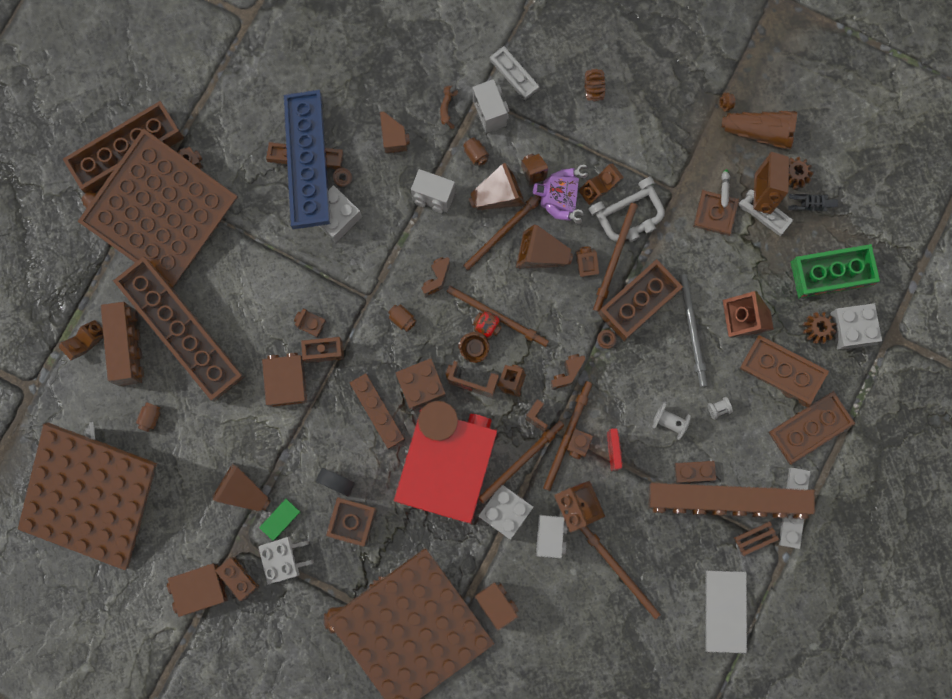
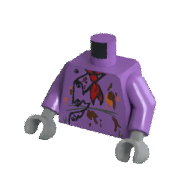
[533,165,588,224]

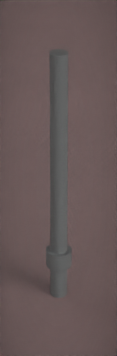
[679,274,708,387]

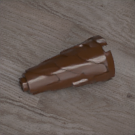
[721,111,797,150]

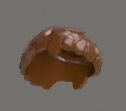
[459,332,490,363]

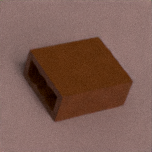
[262,353,307,407]
[167,563,228,617]

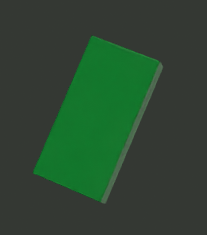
[259,499,301,541]

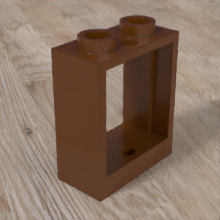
[753,152,789,214]
[554,480,606,532]

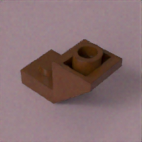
[578,163,624,205]
[421,257,450,298]
[59,320,104,360]
[550,354,585,390]

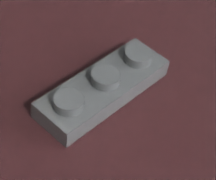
[490,46,539,100]

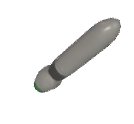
[721,169,730,207]

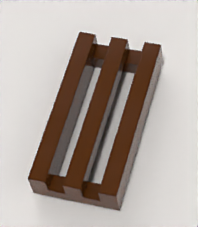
[734,521,779,556]

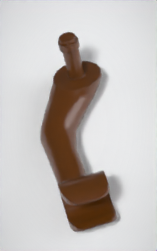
[440,85,458,129]

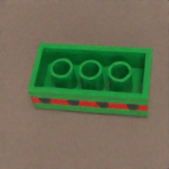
[791,244,880,299]

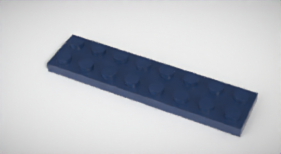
[284,90,330,229]

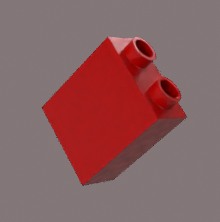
[394,409,497,524]

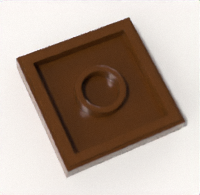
[693,190,739,236]

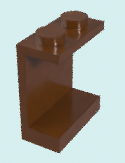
[446,361,499,399]

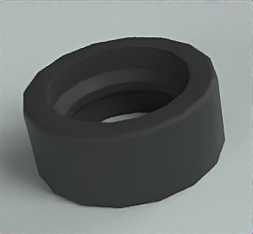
[316,467,355,497]

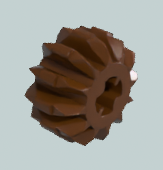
[585,69,606,101]
[788,156,813,190]
[803,312,836,344]

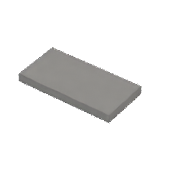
[705,571,747,653]

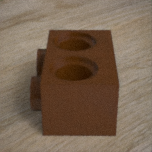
[215,557,260,601]

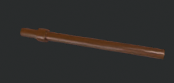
[463,195,541,271]
[593,203,638,312]
[447,286,549,347]
[543,381,593,491]
[478,421,564,504]
[579,526,661,619]

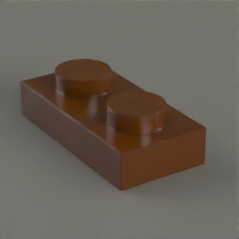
[675,461,716,483]

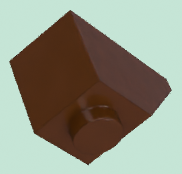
[380,111,410,153]
[521,154,548,186]

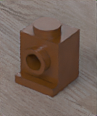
[497,365,526,397]

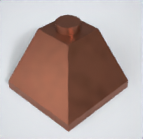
[723,291,774,337]

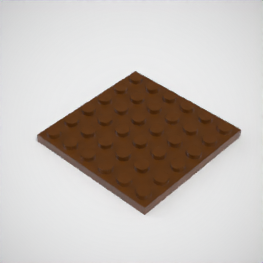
[77,128,238,289]
[18,422,157,570]
[327,548,494,699]

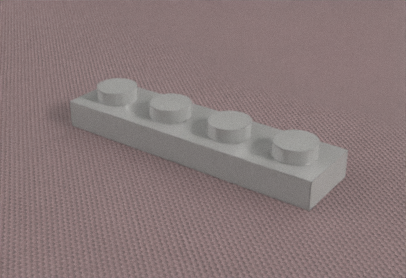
[779,468,810,549]

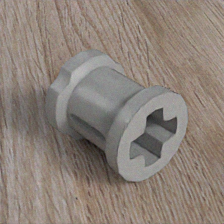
[707,397,733,420]

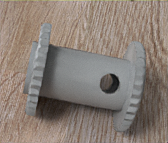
[652,403,691,440]

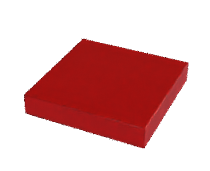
[607,429,622,471]

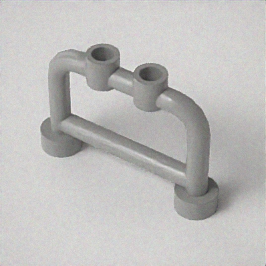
[589,176,665,242]

